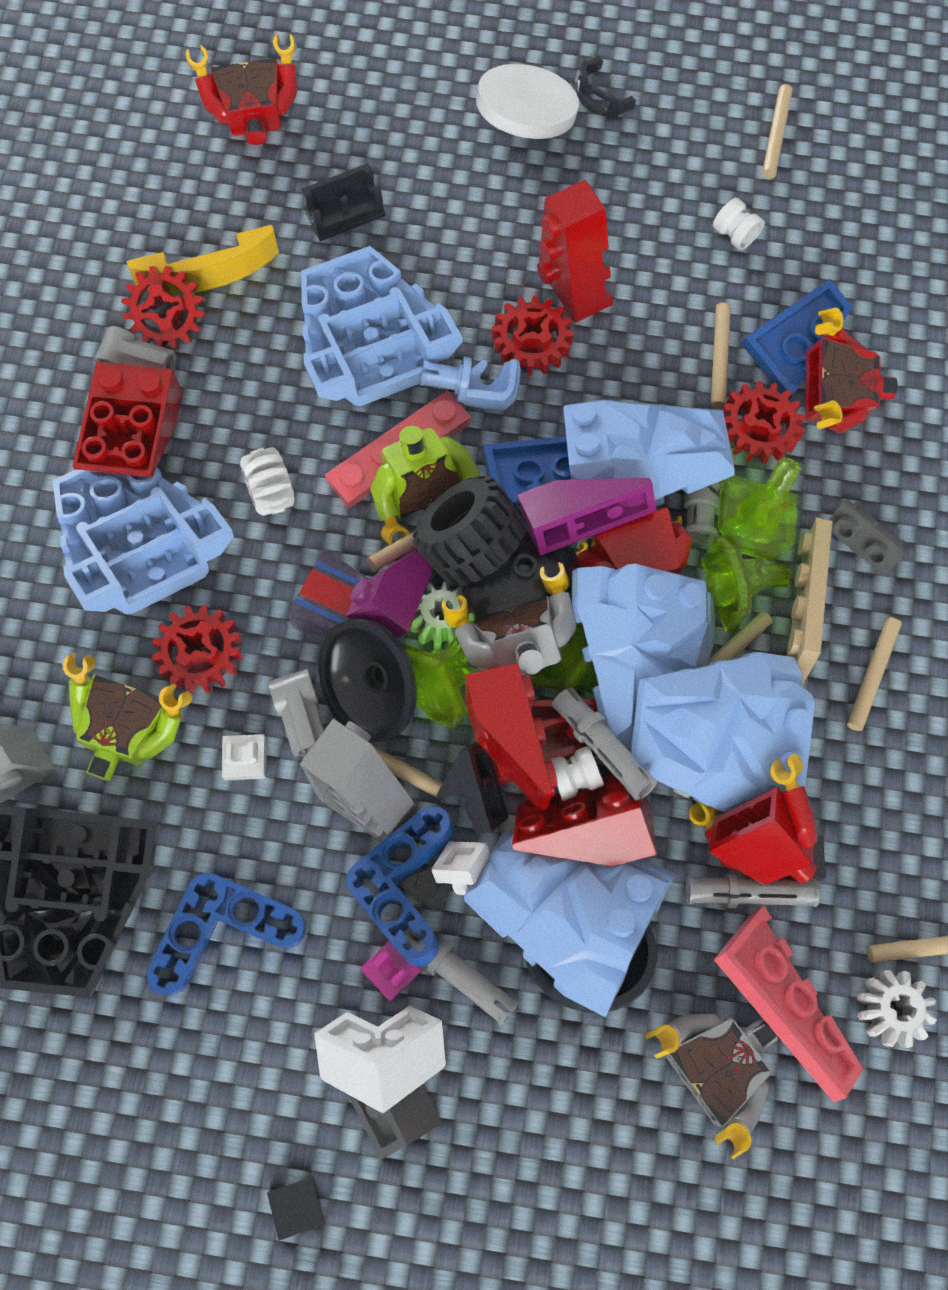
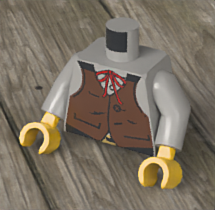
[442,562,576,675]
[645,1013,778,1159]

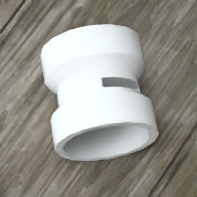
[713,197,765,251]
[548,746,604,801]

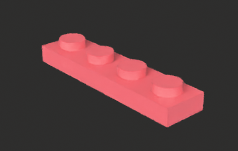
[325,390,471,509]

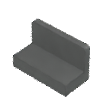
[348,1084,441,1160]

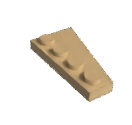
[787,518,832,685]

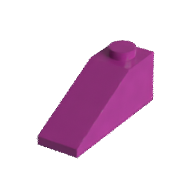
[517,478,656,556]
[346,549,433,638]

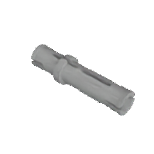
[552,688,657,801]
[685,873,820,908]
[403,927,519,1026]

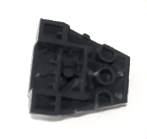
[0,805,159,997]

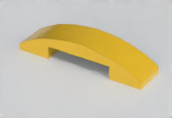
[127,225,279,294]

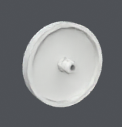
[476,64,579,139]

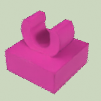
[360,941,422,1002]

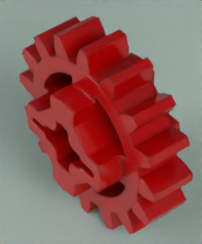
[121,265,207,349]
[492,295,574,376]
[722,381,806,464]
[152,605,243,694]

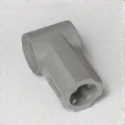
[93,326,177,372]
[268,669,324,757]

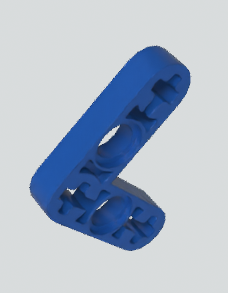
[346,806,455,967]
[146,873,307,996]

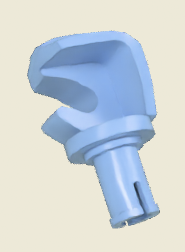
[420,357,521,411]

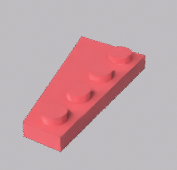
[714,905,863,1102]

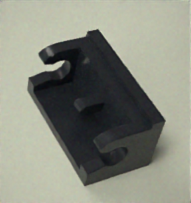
[301,163,386,242]

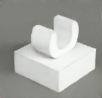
[222,734,267,780]
[431,841,491,895]

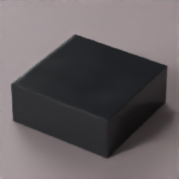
[267,1176,326,1241]

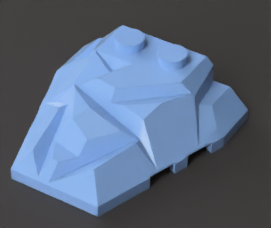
[301,246,462,406]
[563,399,734,507]
[53,468,234,614]
[572,564,715,746]
[631,652,815,813]
[464,831,675,1017]

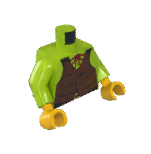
[371,426,481,545]
[62,652,192,782]

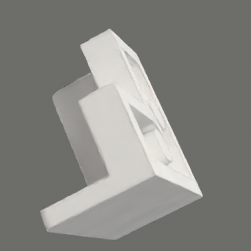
[314,1005,446,1113]

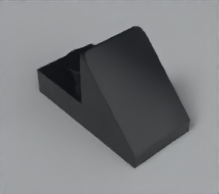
[436,741,509,834]

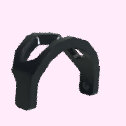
[577,56,636,116]

